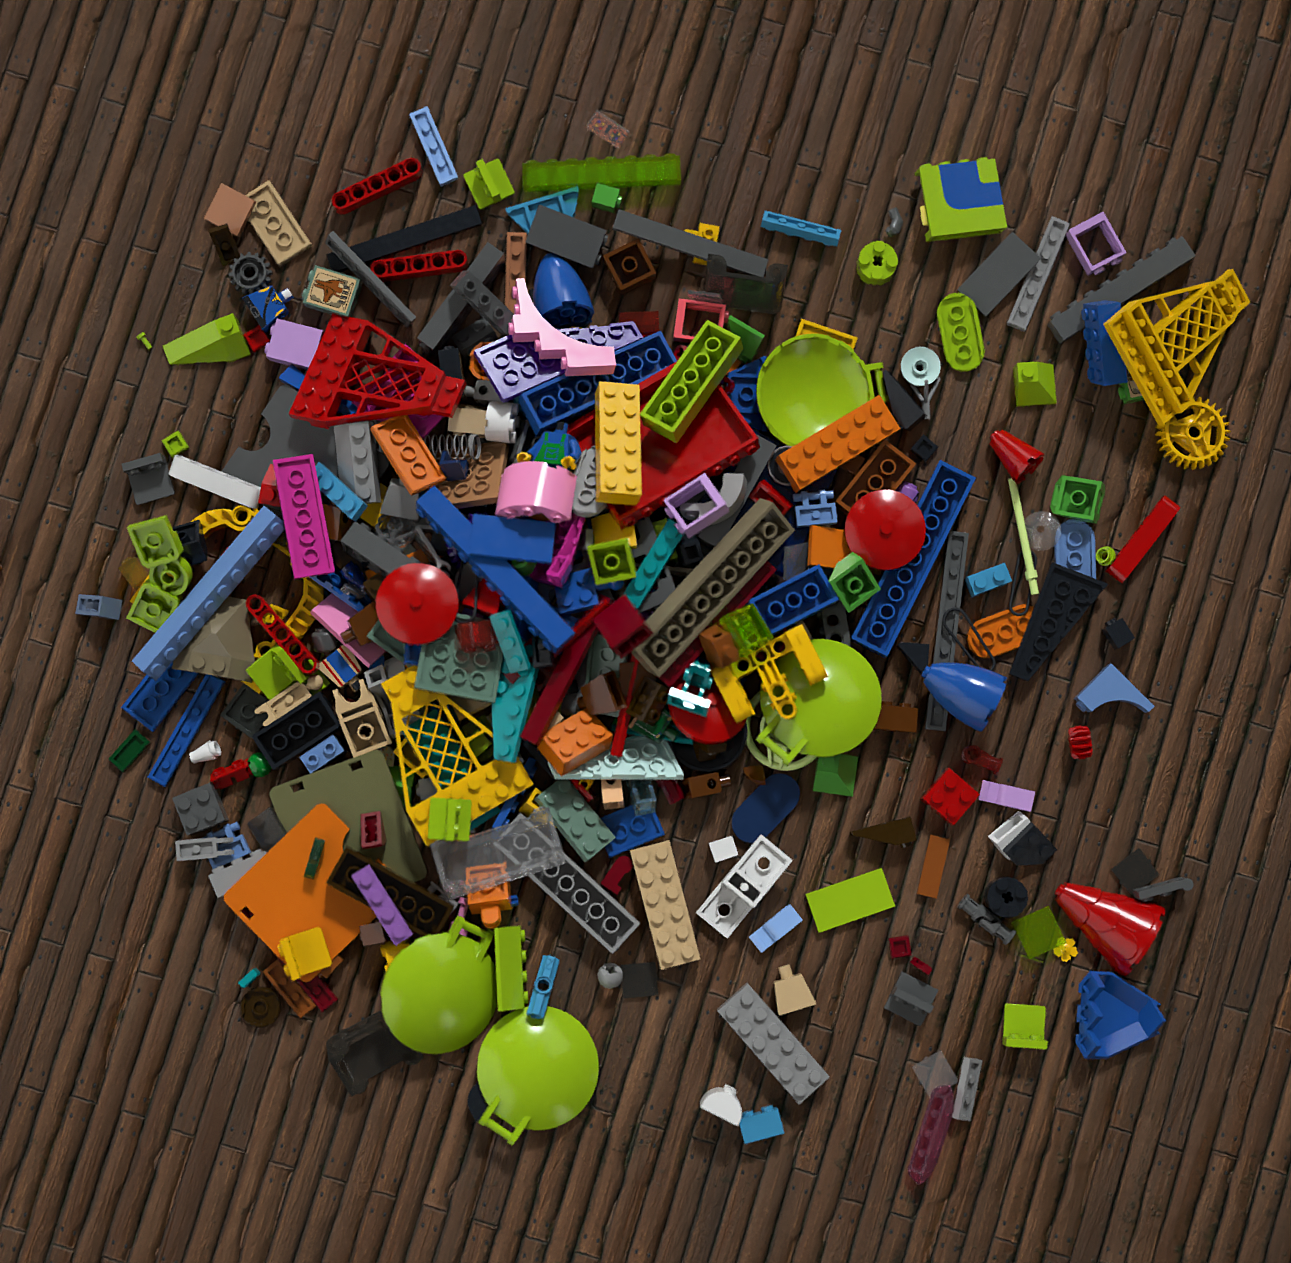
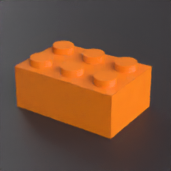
[537,708,613,777]

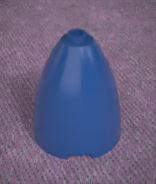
[533,253,595,330]
[921,662,1007,732]

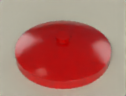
[844,490,926,571]
[376,563,459,645]
[668,665,747,744]

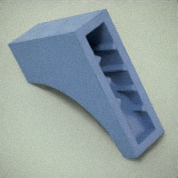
[1074,664,1154,713]

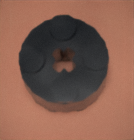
[984,876,1028,918]

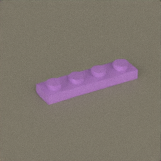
[351,865,413,946]

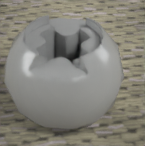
[597,963,623,989]

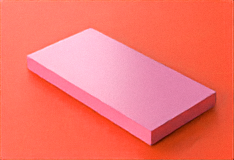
[310,593,387,668]

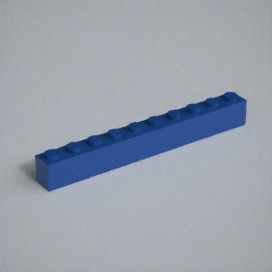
[416,485,575,654]

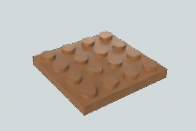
[424,442,510,509]

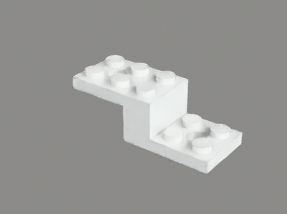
[696,834,793,938]

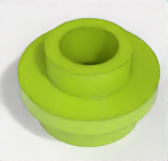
[1096,546,1115,566]

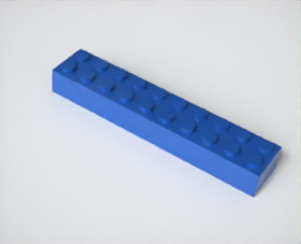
[850,460,976,658]

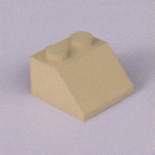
[448,404,488,438]

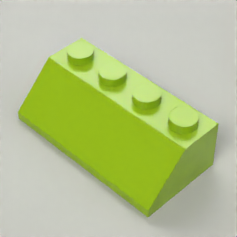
[494,925,529,1011]

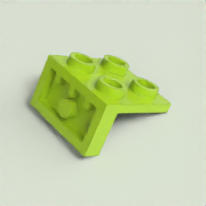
[245,644,307,700]
[1002,1003,1048,1049]

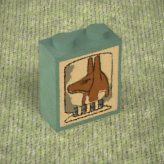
[301,265,363,317]

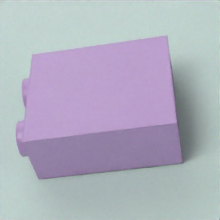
[265,319,324,370]

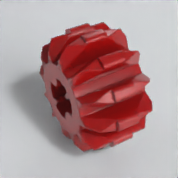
[1068,725,1093,759]

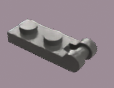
[1132,877,1194,902]

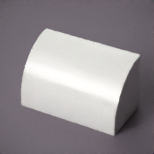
[988,811,1030,860]

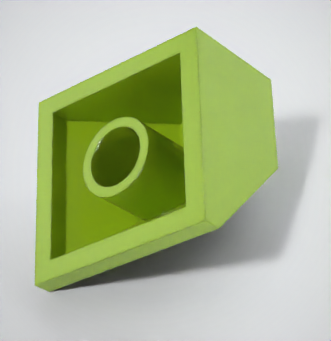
[1013,362,1056,407]

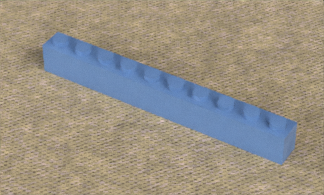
[132,506,285,681]

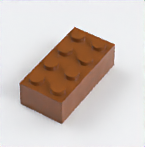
[835,439,916,515]

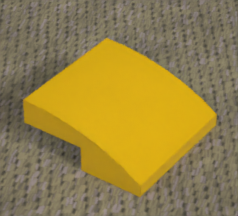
[591,513,637,549]

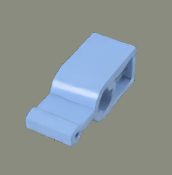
[749,904,802,953]

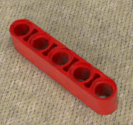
[332,158,423,214]
[371,250,468,282]
[1106,495,1181,584]
[246,594,320,675]

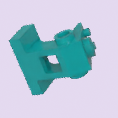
[667,661,714,717]

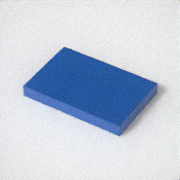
[600,797,665,858]

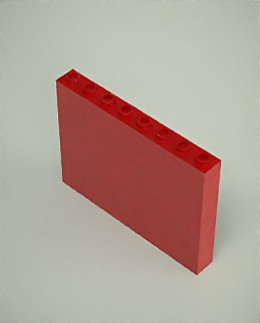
[567,361,760,530]

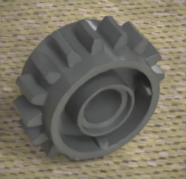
[229,252,273,295]

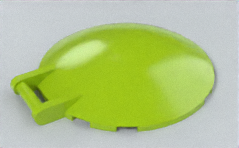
[756,334,889,446]
[756,639,882,766]
[381,916,498,1054]
[477,1006,599,1146]

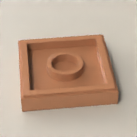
[204,183,257,237]

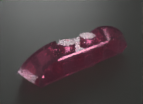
[907,1085,954,1185]

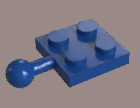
[555,568,624,617]

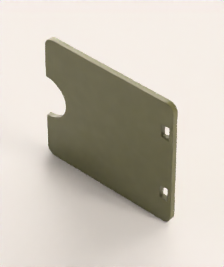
[270,750,428,882]

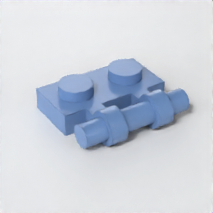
[793,489,837,528]
[203,822,252,869]

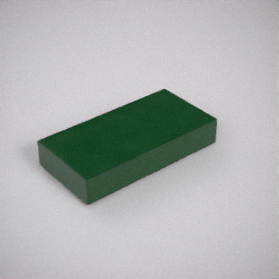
[108,729,151,773]

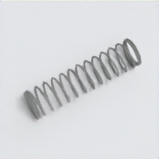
[379,434,481,460]

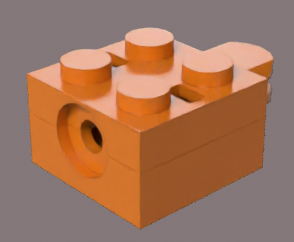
[466,862,512,929]

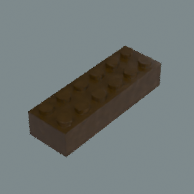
[326,845,454,936]

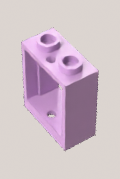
[1065,212,1126,276]
[664,473,730,538]

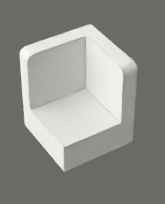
[709,836,738,862]

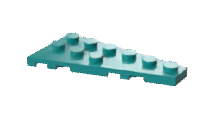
[492,641,539,764]

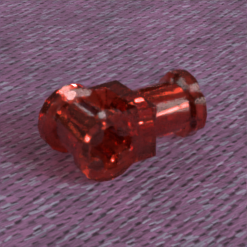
[961,745,1003,775]

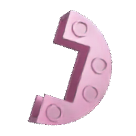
[495,462,577,523]

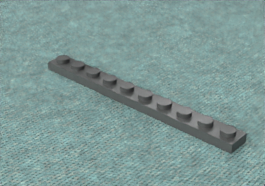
[925,531,969,732]

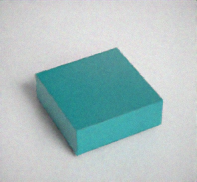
[238,968,261,988]

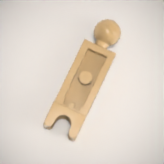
[254,675,323,727]

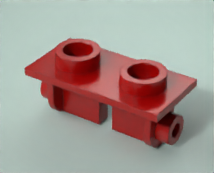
[210,758,253,790]

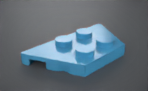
[505,186,579,234]

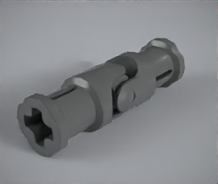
[957,893,1016,945]

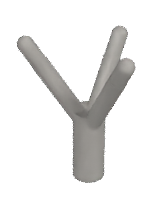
[911,377,941,419]

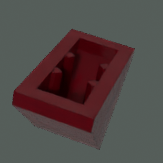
[360,811,387,850]

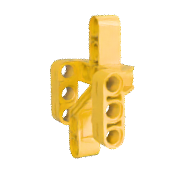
[711,611,829,723]

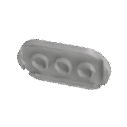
[572,445,607,517]

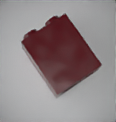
[593,594,654,659]

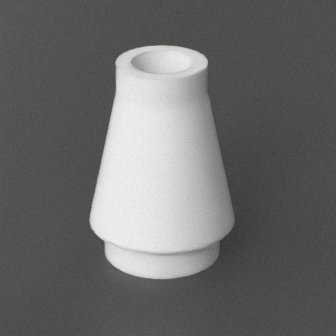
[189,740,221,764]

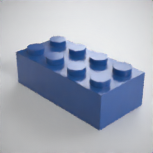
[1081,300,1128,386]
[745,564,839,640]

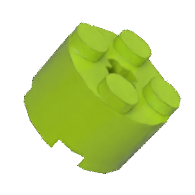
[856,241,898,285]

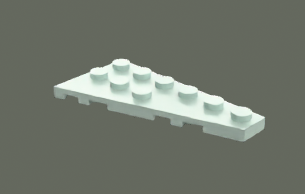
[548,736,684,780]

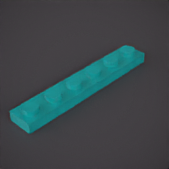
[622,519,685,610]

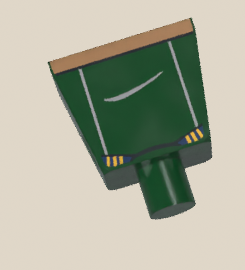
[628,708,680,743]

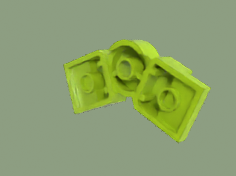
[126,515,192,633]

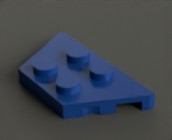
[726,356,767,433]

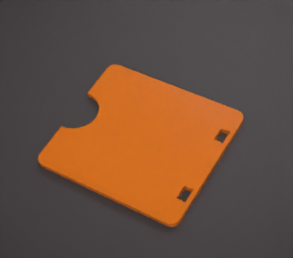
[224,803,387,982]

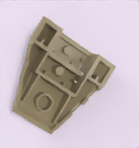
[172,597,255,683]

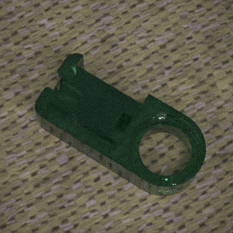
[303,837,325,879]

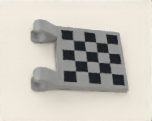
[415,526,451,578]

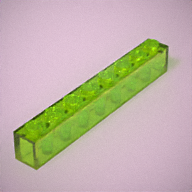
[522,153,681,192]

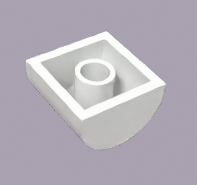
[700,1084,742,1126]

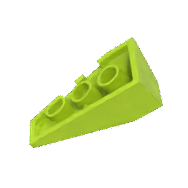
[163,313,251,365]

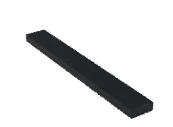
[326,205,482,272]

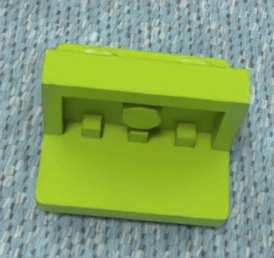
[463,159,515,210]
[428,797,472,841]

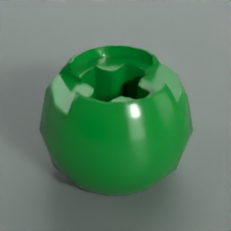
[247,752,272,777]

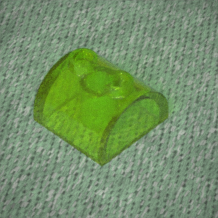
[719,603,774,657]

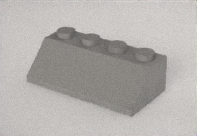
[334,421,382,504]

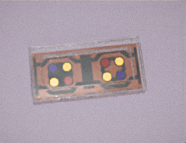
[586,110,629,149]

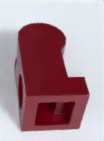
[601,856,633,894]

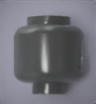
[311,626,339,656]

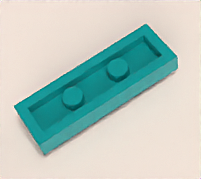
[490,610,531,674]

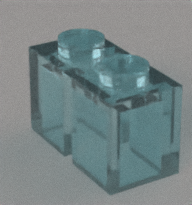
[626,779,657,816]

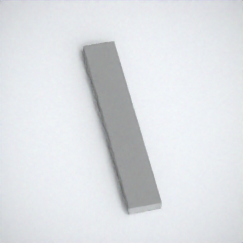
[1006,216,1070,332]

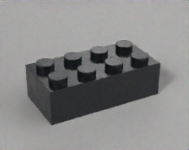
[252,692,342,770]

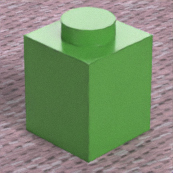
[592,183,623,213]

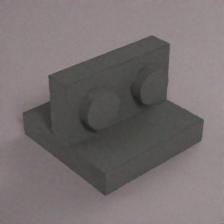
[884,971,939,1027]

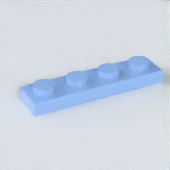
[409,107,459,186]

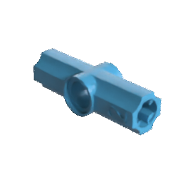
[526,955,560,1019]

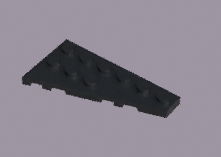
[1008,562,1108,681]

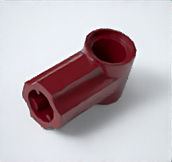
[656,780,685,805]

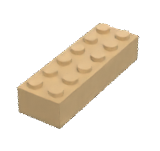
[630,840,700,970]

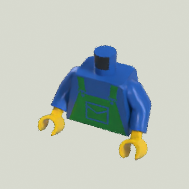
[517,422,582,471]

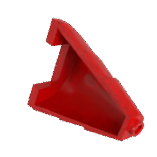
[1054,882,1165,977]

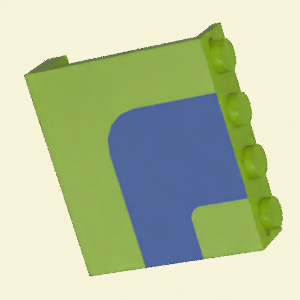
[914,157,1007,242]

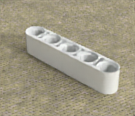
[168,455,261,509]

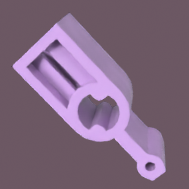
[978,780,1035,812]

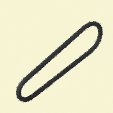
[455,560,479,624]
[943,608,996,671]

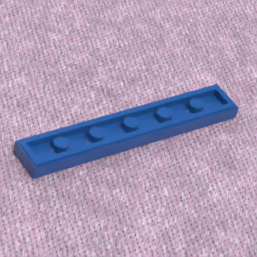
[148,674,226,787]

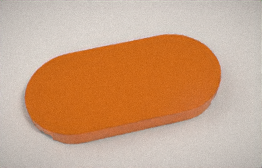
[967,604,1034,659]

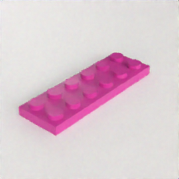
[272,454,335,579]

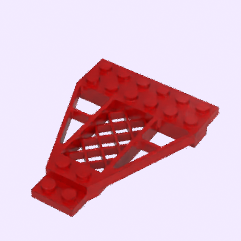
[289,314,466,429]

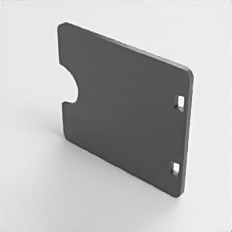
[221,385,390,545]

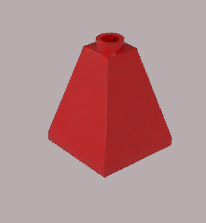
[462,578,505,618]

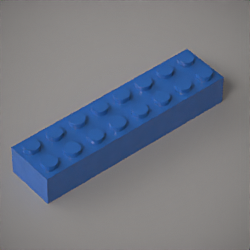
[518,331,677,436]

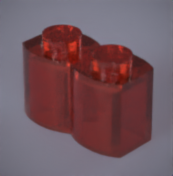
[455,620,500,654]

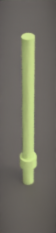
[1008,478,1039,595]

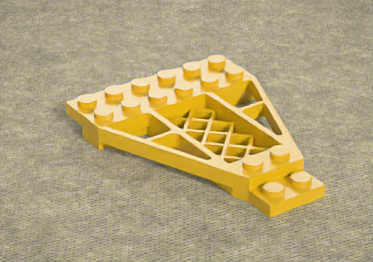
[1103,269,1250,425]
[381,666,534,846]

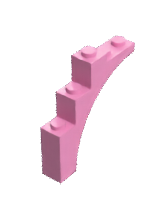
[508,278,616,376]

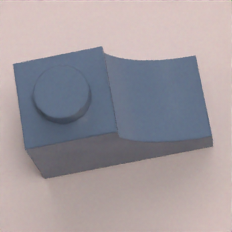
[75,594,122,620]

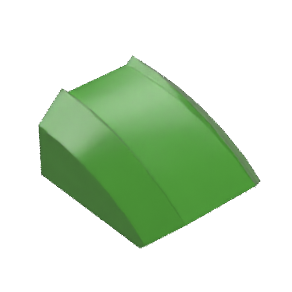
[1050,475,1105,524]

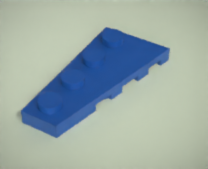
[310,564,373,612]

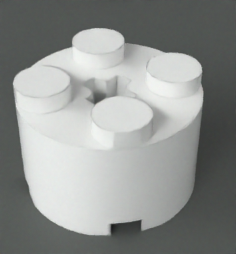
[485,401,521,444]

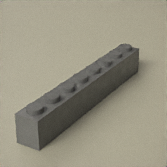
[1047,236,1196,344]

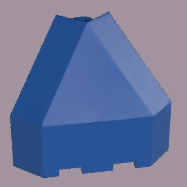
[1075,971,1166,1059]

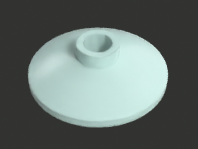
[901,347,941,386]

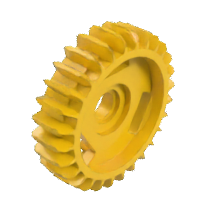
[1155,396,1231,470]

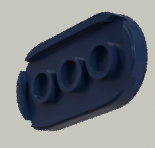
[732,773,800,843]

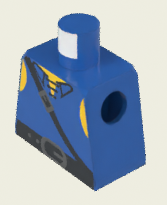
[243,286,294,333]

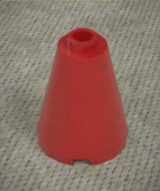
[989,430,1045,484]

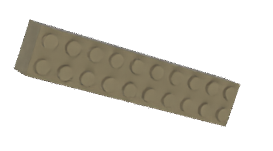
[631,498,795,677]

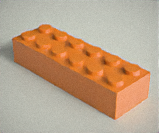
[775,395,901,493]

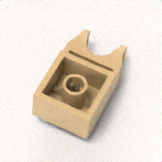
[333,678,393,758]

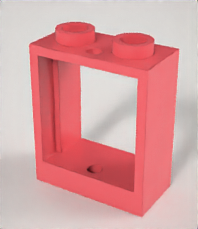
[673,298,729,344]

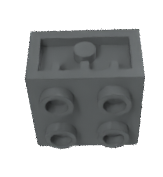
[122,453,175,505]

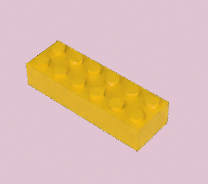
[595,381,641,505]

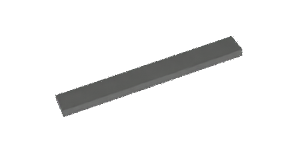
[612,209,768,279]

